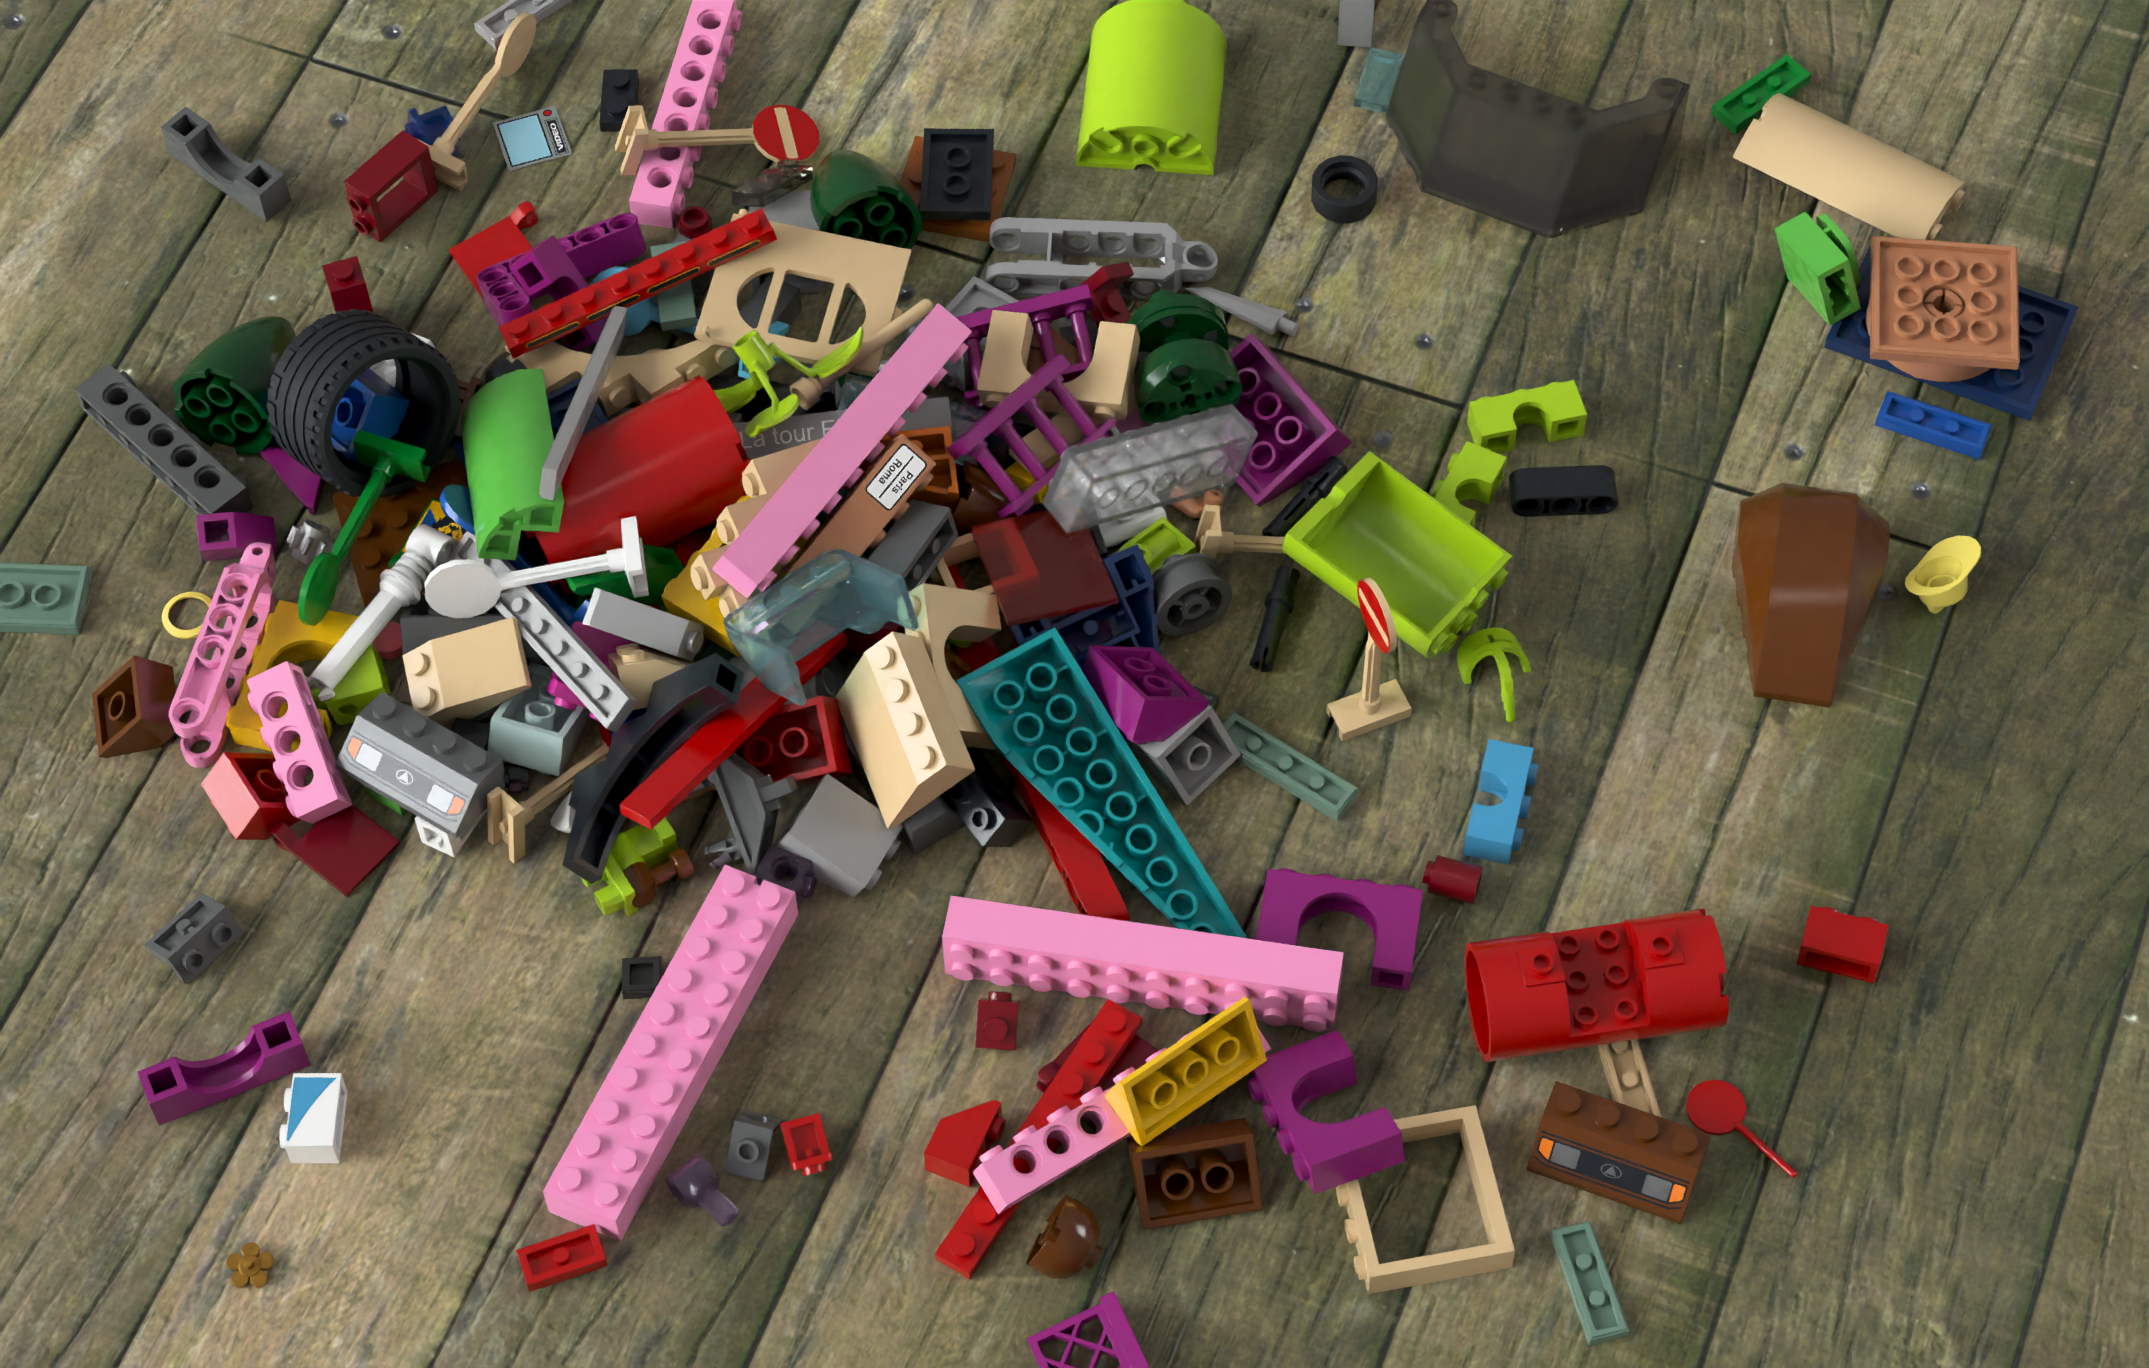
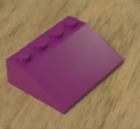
[1199,333,1352,507]

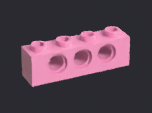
[247,661,352,824]

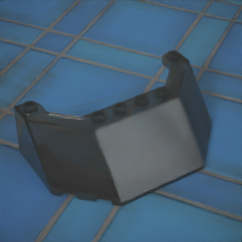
[1385,0,1690,239]

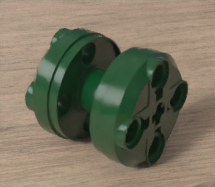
[1127,290,1242,438]

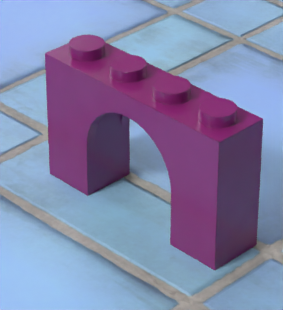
[1256,868,1423,991]
[1247,1030,1405,1194]

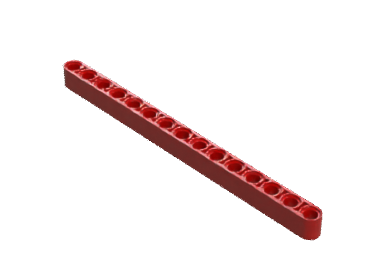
[887,502,1130,921]

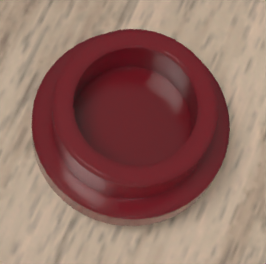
[677,206,712,239]

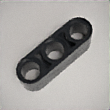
[1509,465,1618,517]

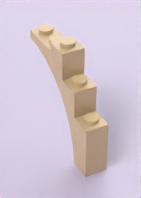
[504,340,740,417]
[690,438,822,665]

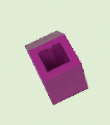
[196,512,277,562]

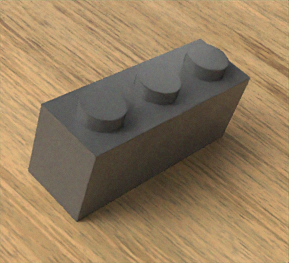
[856,499,958,611]

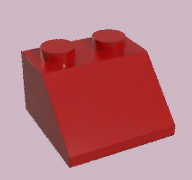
[201,752,301,840]

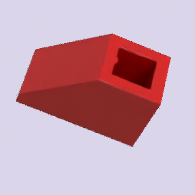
[924,1100,1006,1187]

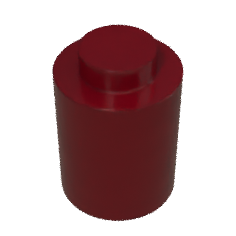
[1422,855,1483,904]

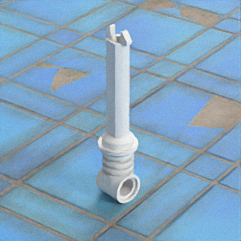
[305,524,458,701]

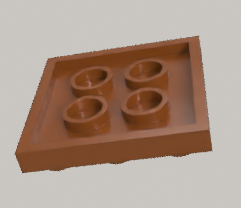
[900,136,1016,242]

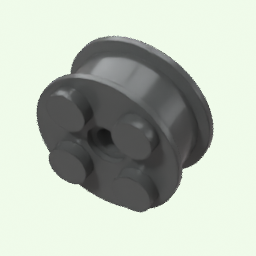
[1152,553,1232,636]

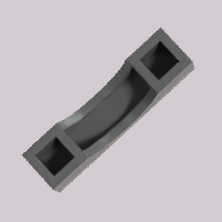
[161,106,291,222]

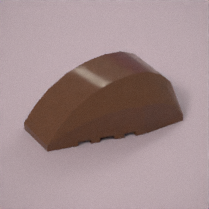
[1731,483,1890,707]

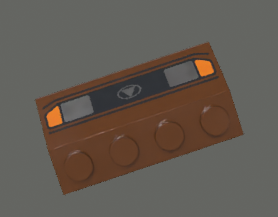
[1527,1081,1711,1224]

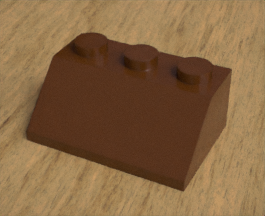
[1126,1118,1263,1230]

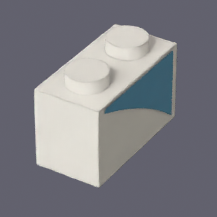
[279,1073,348,1164]

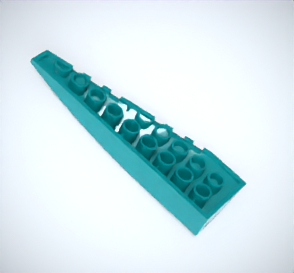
[956,627,1248,939]

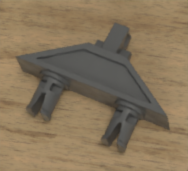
[687,752,799,881]

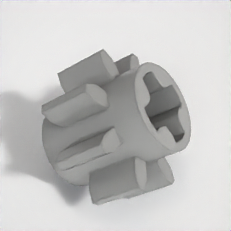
[286,520,334,565]

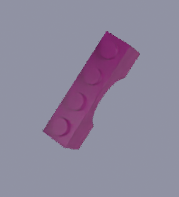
[137,1011,310,1126]

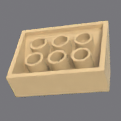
[835,631,975,829]

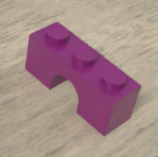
[509,235,609,351]

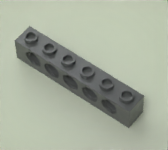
[75,363,253,515]

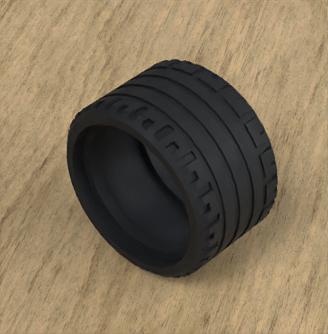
[267,309,461,499]

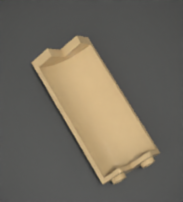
[1733,93,1966,241]

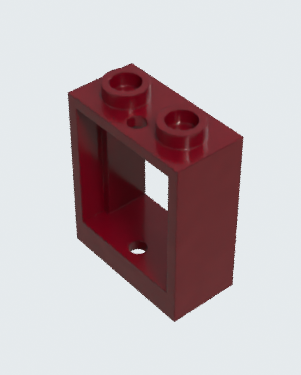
[344,130,438,242]

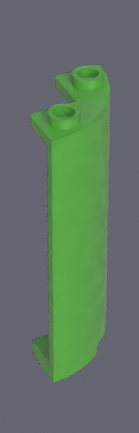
[460,369,564,560]

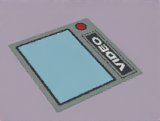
[493,106,572,171]

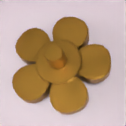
[226,1242,274,1289]

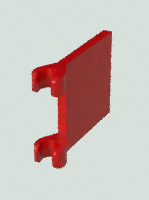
[449,201,557,301]

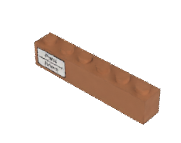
[761,434,937,638]

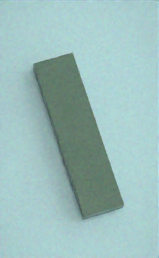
[1223,712,1359,822]

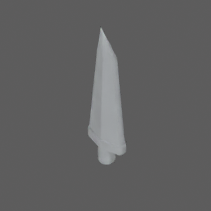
[1185,287,1299,337]

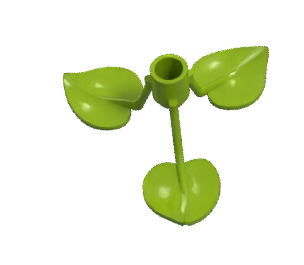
[714,327,864,438]

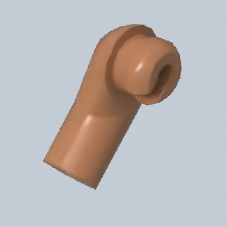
[1167,488,1224,519]

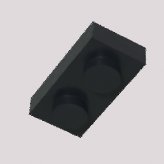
[599,69,639,132]

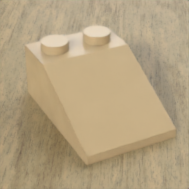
[402,617,532,730]
[608,643,697,710]

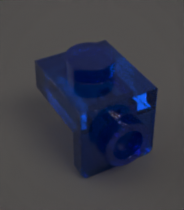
[404,106,460,146]

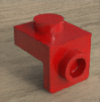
[779,1113,833,1176]

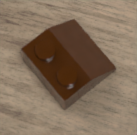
[92,655,181,758]

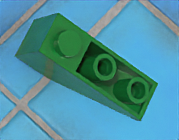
[565,544,684,607]

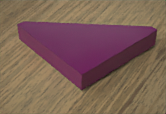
[260,447,324,514]

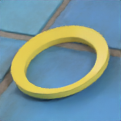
[162,592,212,639]

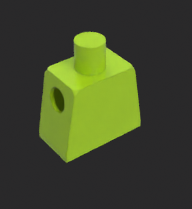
[311,642,393,725]

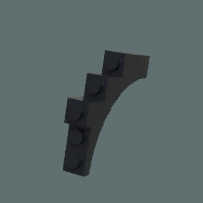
[562,653,744,884]

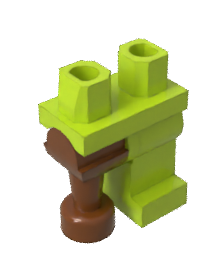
[580,817,695,916]

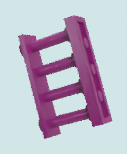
[956,284,1095,412]
[946,353,1116,518]

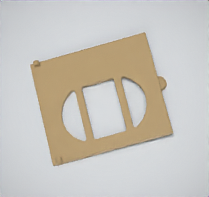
[694,209,911,377]

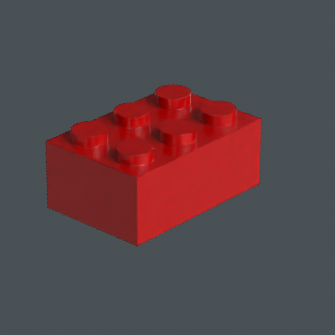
[734,695,853,787]

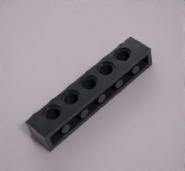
[942,747,1033,847]

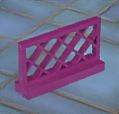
[1027,1291,1150,1368]

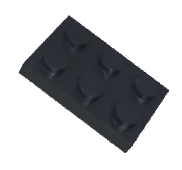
[920,128,994,220]

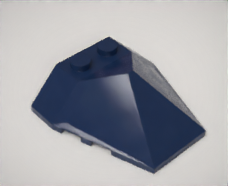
[1001,544,1162,670]

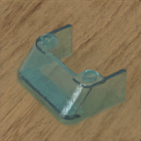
[723,549,919,706]

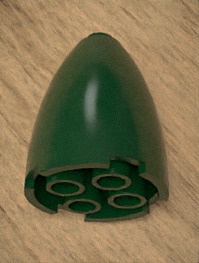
[810,150,923,257]
[172,316,296,455]

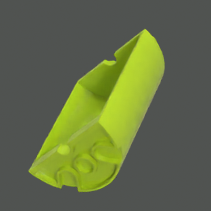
[1076,0,1227,175]
[1282,451,1512,659]

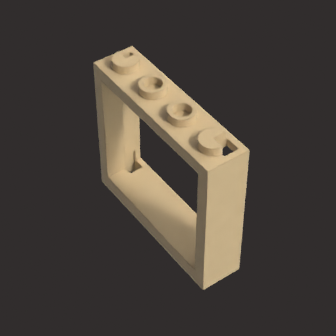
[1336,1105,1515,1294]

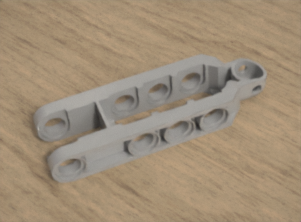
[986,217,1218,300]

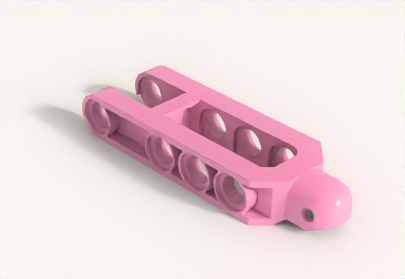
[169,542,277,768]

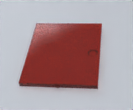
[970,504,1118,626]

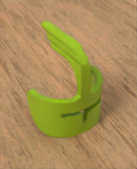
[1457,628,1531,722]

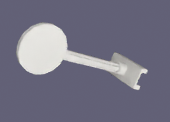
[425,516,649,618]

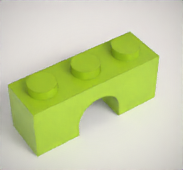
[1467,380,1587,454]
[1432,441,1507,528]

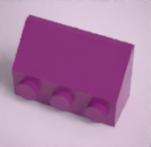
[1082,646,1209,744]

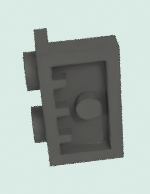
[144,893,243,984]

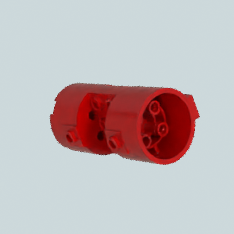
[1465,908,1729,1062]

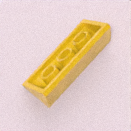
[1104,997,1267,1146]

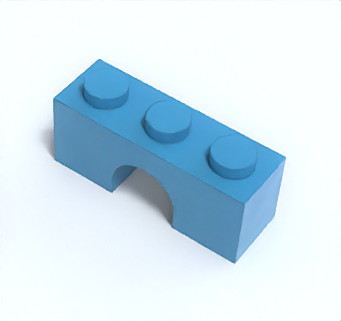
[1463,739,1539,865]

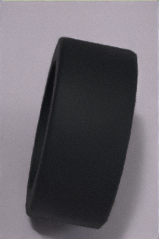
[1311,155,1378,223]

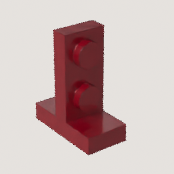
[1079,262,1134,329]

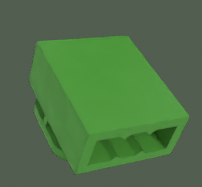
[1774,212,1862,326]

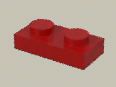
[516,1224,608,1292]

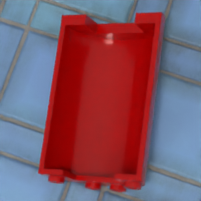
[523,375,751,596]

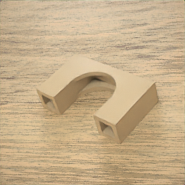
[977,310,1140,422]
[901,583,1001,750]

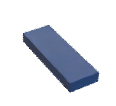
[1875,391,1992,460]

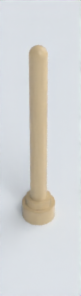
[789,299,933,410]

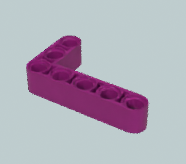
[476,213,647,326]

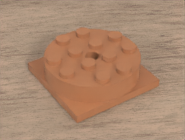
[1866,236,2020,382]

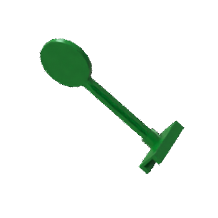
[298,430,431,626]

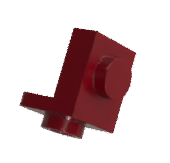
[975,991,1020,1050]

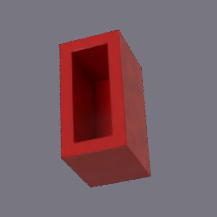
[1796,906,1889,984]

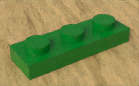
[1711,54,1811,134]

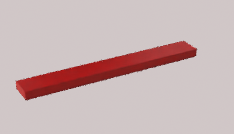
[619,620,847,830]

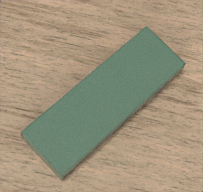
[650,241,697,331]
[1550,1221,1630,1346]

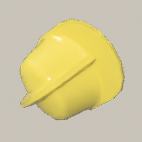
[1905,535,1981,614]

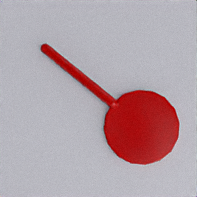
[1686,1080,1797,1178]

